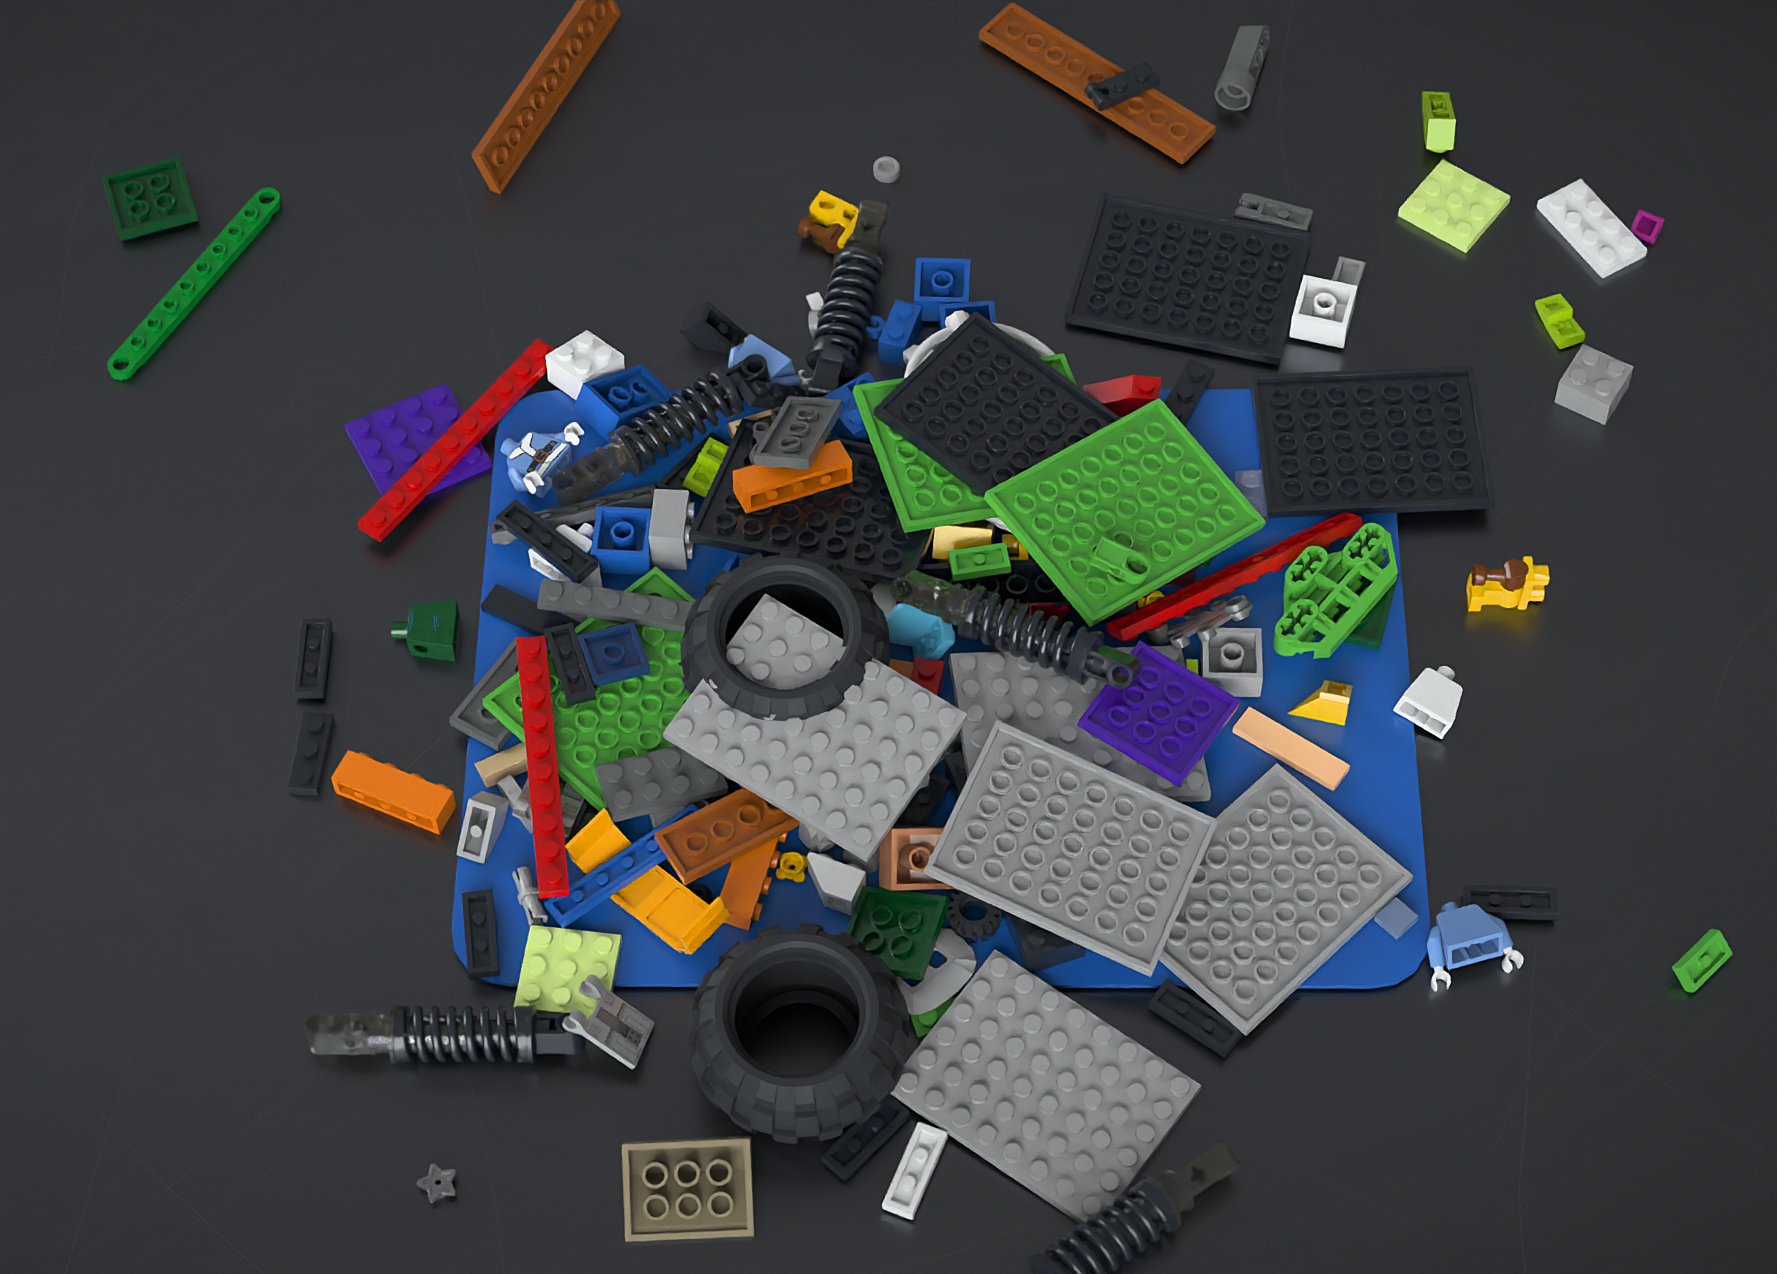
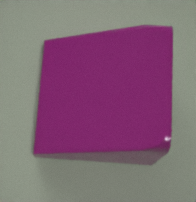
[1630,209,1665,244]

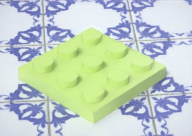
[1398,159,1511,253]
[514,925,622,1021]

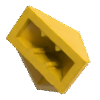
[1287,680,1353,726]

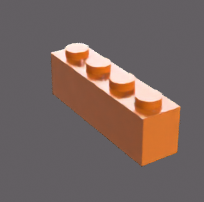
[733,440,853,514]
[331,750,457,835]
[720,832,788,930]

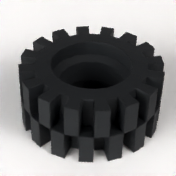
[947,889,1002,943]

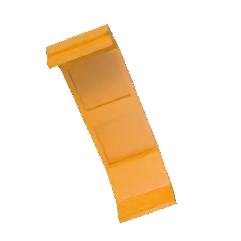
[565,808,730,955]

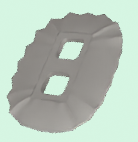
[895,928,977,1015]

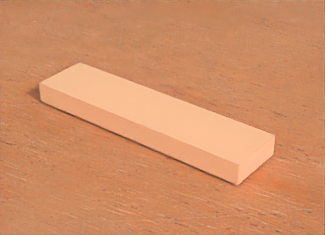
[1233,707,1350,792]

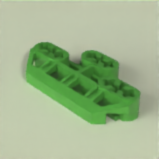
[1273,523,1398,659]

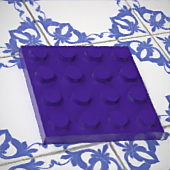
[344,382,492,496]
[1077,641,1241,787]

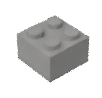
[1554,344,1634,425]
[648,489,696,570]
[1200,628,1263,697]

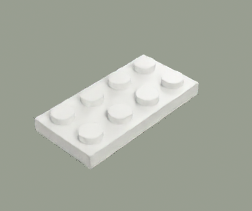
[1537,179,1647,279]

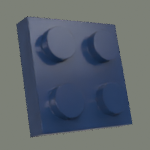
[577,622,650,688]

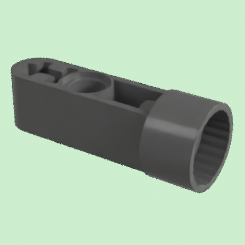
[1215,25,1270,110]

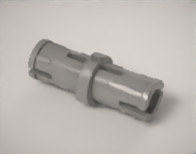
[512,867,548,926]

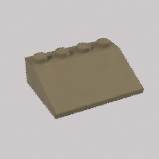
[622,1136,754,1242]

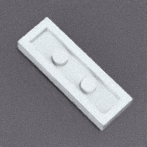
[882,1122,948,1220]

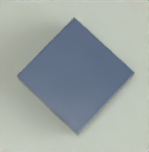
[1374,897,1419,940]

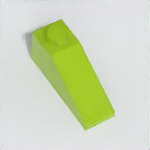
[1422,92,1456,153]

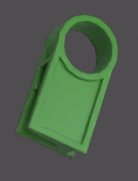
[1089,536,1152,584]

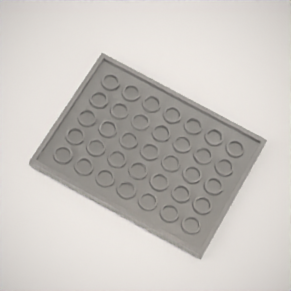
[663,593,968,862]
[949,646,1211,802]
[923,720,1219,977]
[1159,763,1413,1036]
[890,949,1201,1229]

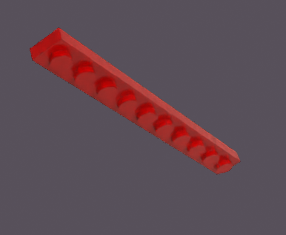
[357,338,556,542]
[1106,512,1363,641]
[516,636,570,899]

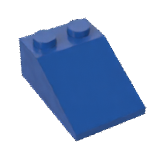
[573,364,673,443]

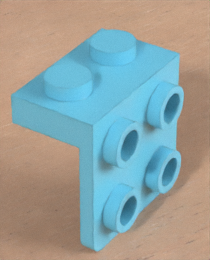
[886,603,955,660]

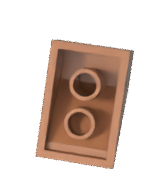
[879,826,956,890]

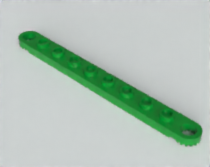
[107,188,281,381]

